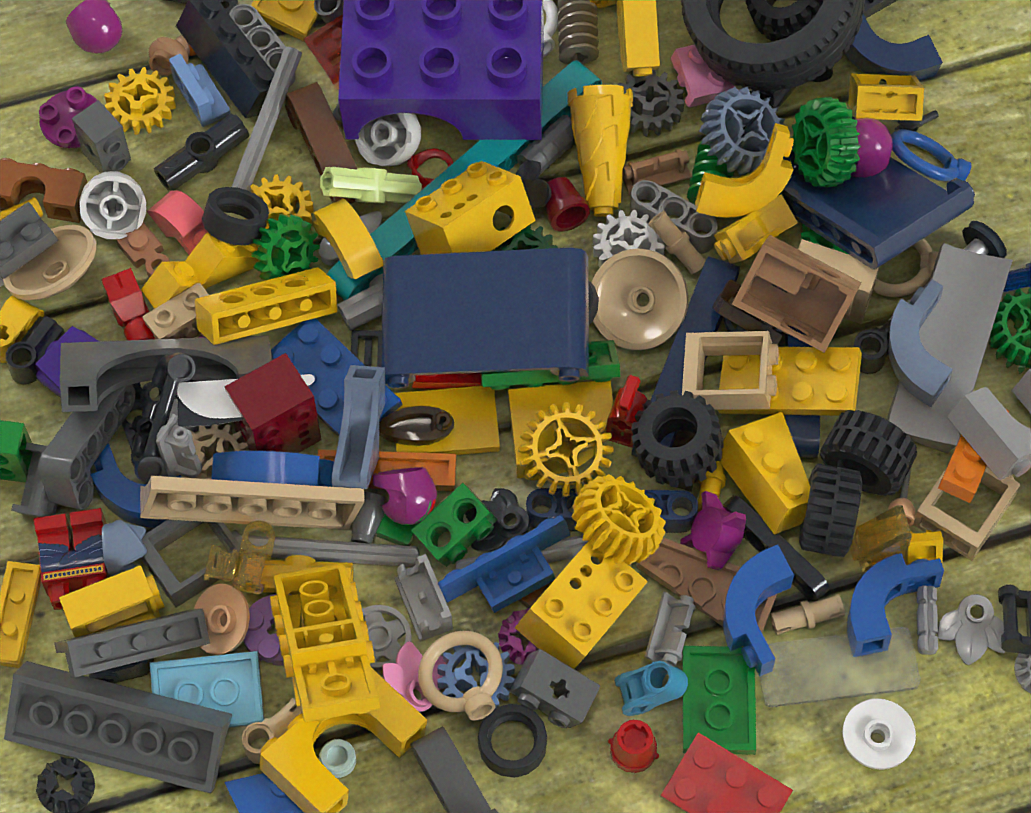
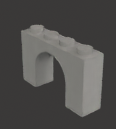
[947,369,1031,480]

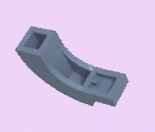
[888,279,953,407]

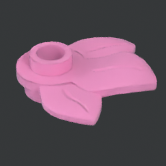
[382,641,447,712]

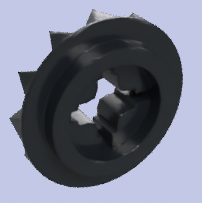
[36,757,95,813]

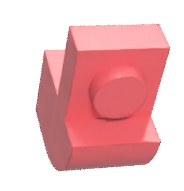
[147,190,209,255]

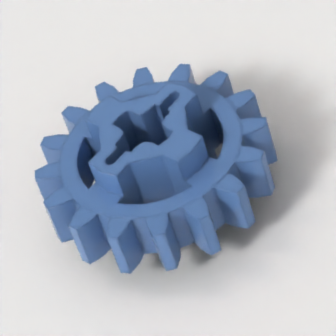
[437,642,515,708]

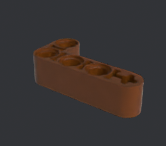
[284,82,357,204]

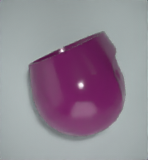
[65,0,123,54]
[851,118,893,177]

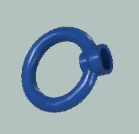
[891,129,971,182]

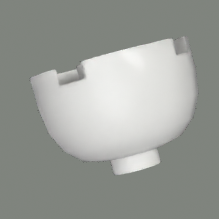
[355,113,421,166]
[79,171,146,239]

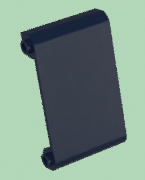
[779,116,975,270]
[381,248,589,388]

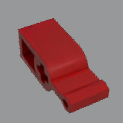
[606,375,648,448]

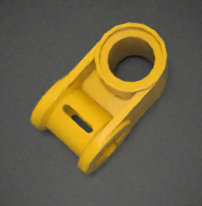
[0,296,44,363]

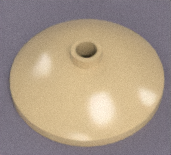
[3,225,96,300]
[592,249,688,350]

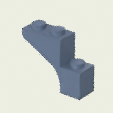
[332,365,385,489]

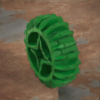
[791,97,861,187]
[989,288,1031,374]

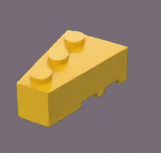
[719,412,810,534]

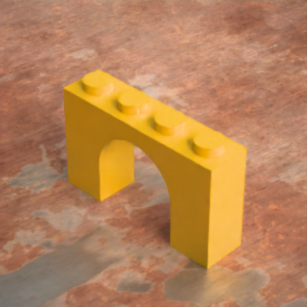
[260,667,427,813]

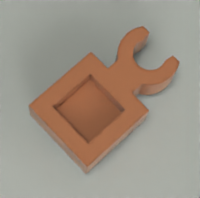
[116,222,170,278]

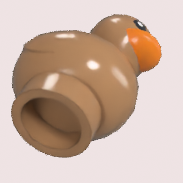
[149,35,196,76]

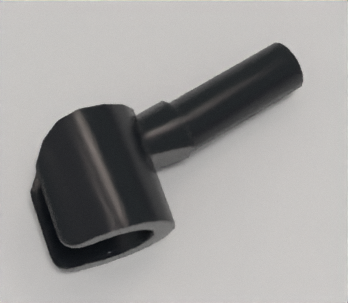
[894,110,939,132]

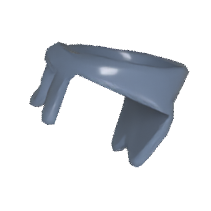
[102,520,147,577]

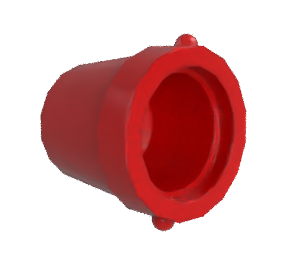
[608,719,659,773]

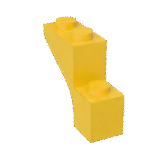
[714,194,798,264]
[141,233,258,309]

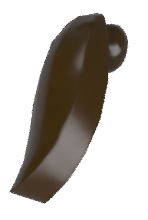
[379,406,454,446]

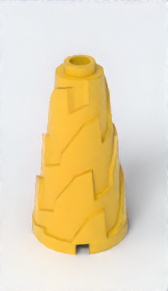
[567,85,633,217]

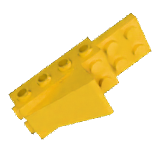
[269,563,380,722]

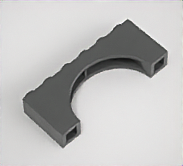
[60,335,272,412]

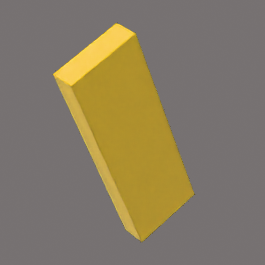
[0,561,41,668]

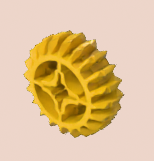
[518,402,614,497]
[571,474,666,565]

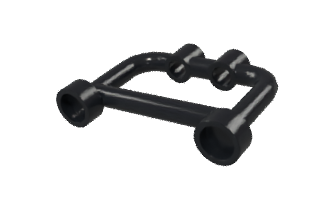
[131,353,196,484]

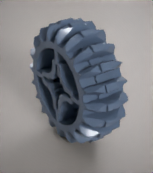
[699,87,785,176]

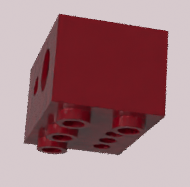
[224,353,322,453]

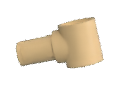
[242,698,303,764]

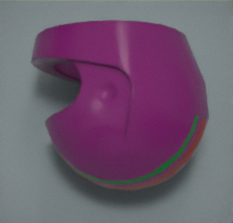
[372,467,437,525]

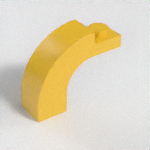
[695,123,794,218]

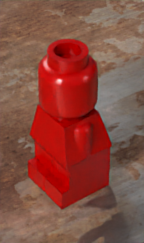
[101,268,155,341]

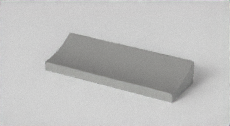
[886,243,1013,454]

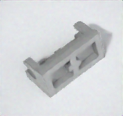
[394,554,453,641]

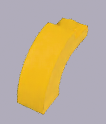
[312,199,383,279]

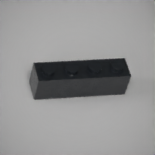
[176,0,274,119]

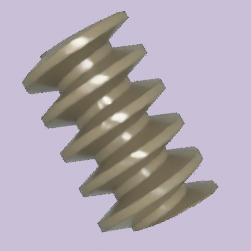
[558,0,599,65]

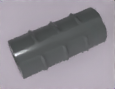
[517,115,575,174]

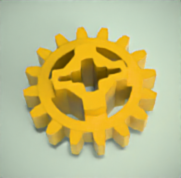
[104,67,176,135]
[244,174,314,229]

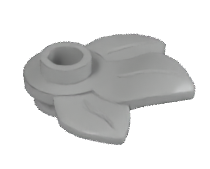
[937,594,1006,665]

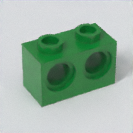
[0,420,33,483]
[411,483,498,567]

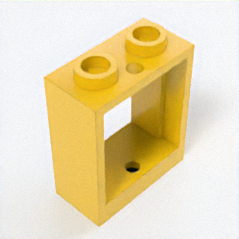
[848,73,925,121]
[59,565,165,637]

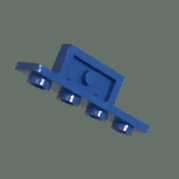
[438,515,571,613]

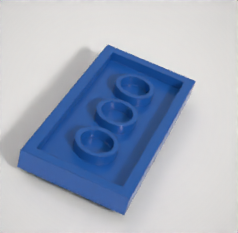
[271,318,403,437]

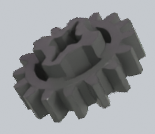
[618,70,685,137]

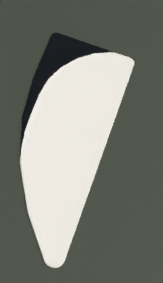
[177,374,315,427]

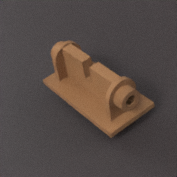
[622,149,692,195]

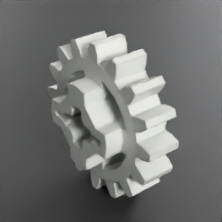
[593,210,665,267]

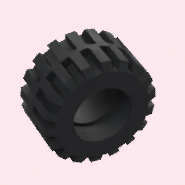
[745,0,824,41]
[631,390,724,487]
[820,410,917,496]
[799,463,862,558]

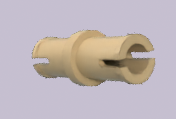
[648,211,706,275]
[770,594,845,635]

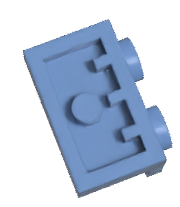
[169,54,230,127]

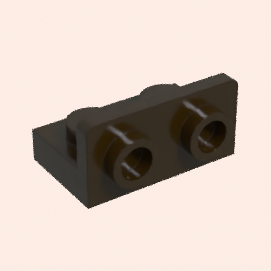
[712,279,783,344]

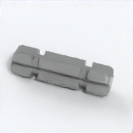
[917,586,938,655]

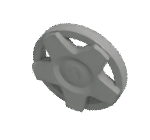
[362,605,412,671]

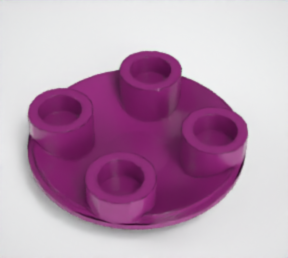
[39,87,97,148]

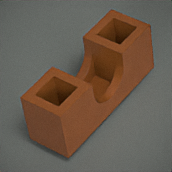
[0,158,87,223]

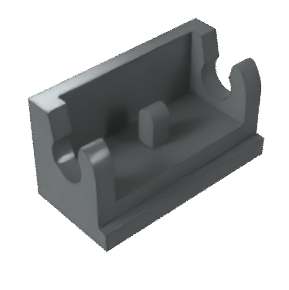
[11,443,58,517]

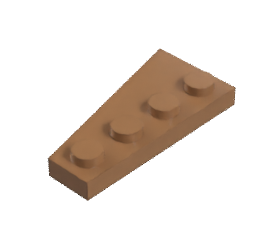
[636,537,778,632]

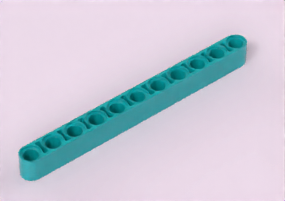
[327,60,602,301]

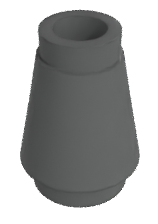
[351,492,386,543]

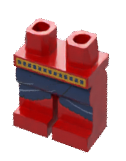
[34,508,110,610]

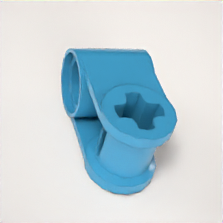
[614,661,688,716]

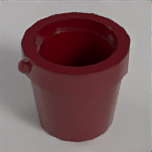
[545,177,590,232]

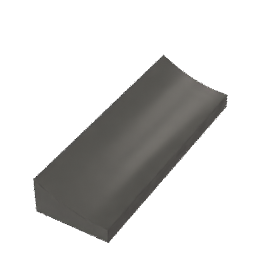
[4,661,232,794]

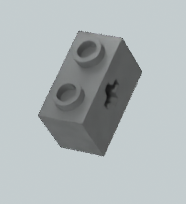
[72,100,131,173]
[509,649,600,729]

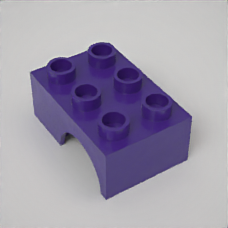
[338,0,544,140]

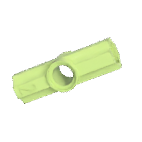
[320,167,422,204]

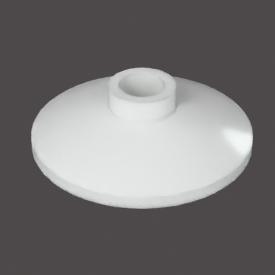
[842,699,916,770]

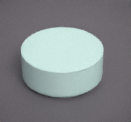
[319,739,356,778]

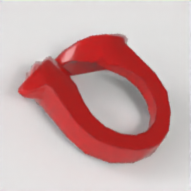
[407,148,454,190]

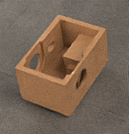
[732,235,862,353]

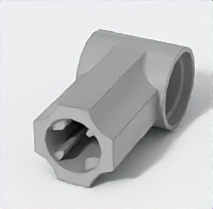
[337,274,383,331]

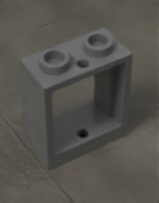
[140,520,247,608]

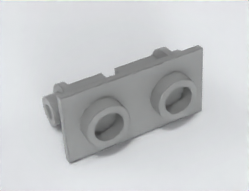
[156,414,202,478]
[645,592,696,666]

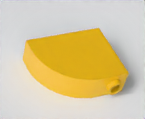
[616,0,660,76]
[508,380,613,480]

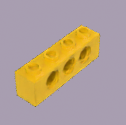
[195,267,338,345]

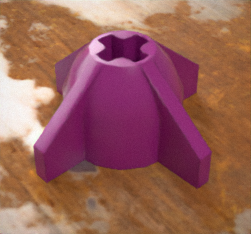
[680,491,746,570]

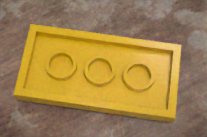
[718,347,862,416]

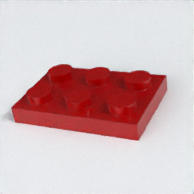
[660,732,793,813]

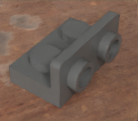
[0,202,59,279]

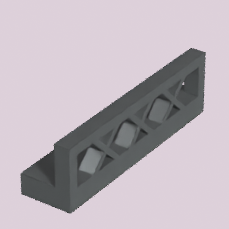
[54,609,210,678]

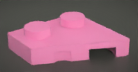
[671,44,735,107]

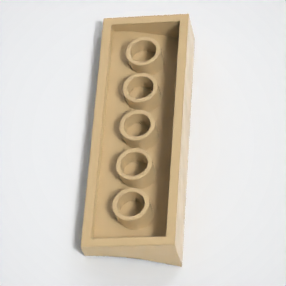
[140,476,365,530]

